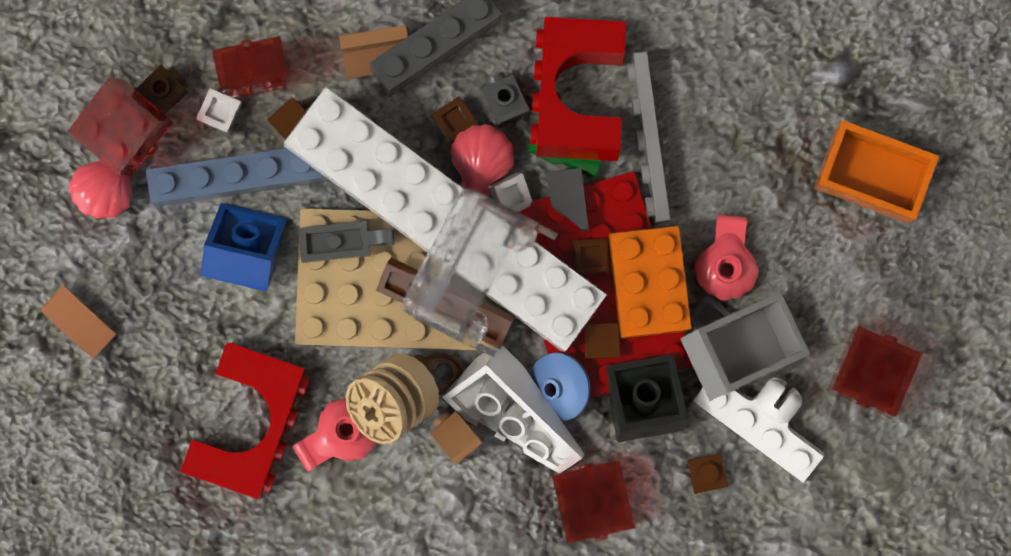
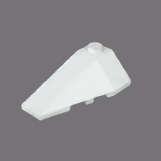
[442,345,584,474]

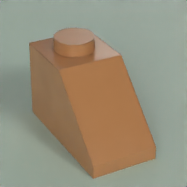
[430,411,482,465]

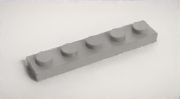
[627,51,670,225]

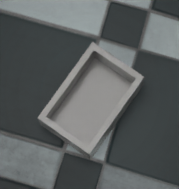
[680,292,811,401]

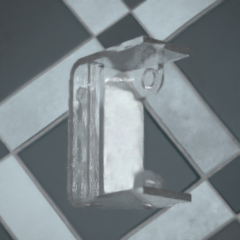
[404,188,557,357]

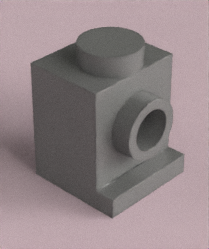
[482,72,530,129]

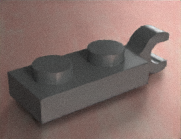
[298,221,394,263]

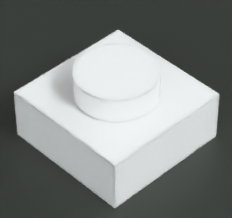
[196,88,242,134]
[488,173,533,218]

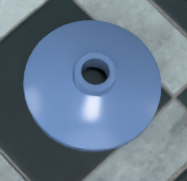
[530,353,591,421]

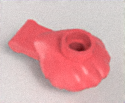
[450,124,514,206]
[69,141,146,219]
[694,214,759,301]
[292,398,376,472]

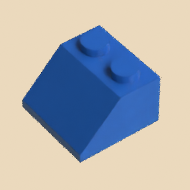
[200,203,287,292]

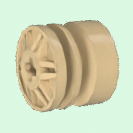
[346,353,439,444]

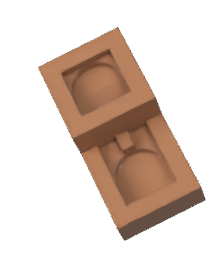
[40,284,116,359]

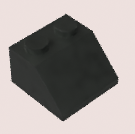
[606,354,688,443]

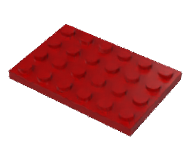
[506,171,693,398]

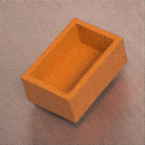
[814,120,939,224]
[608,226,691,339]

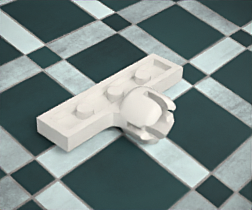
[693,377,825,483]

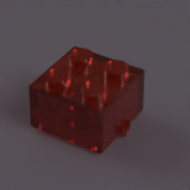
[212,36,293,99]
[67,77,174,175]
[827,326,923,418]
[551,460,635,544]

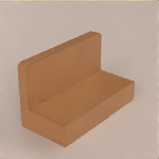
[339,25,408,79]

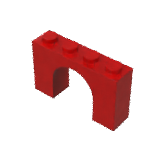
[530,17,626,162]
[180,342,310,500]

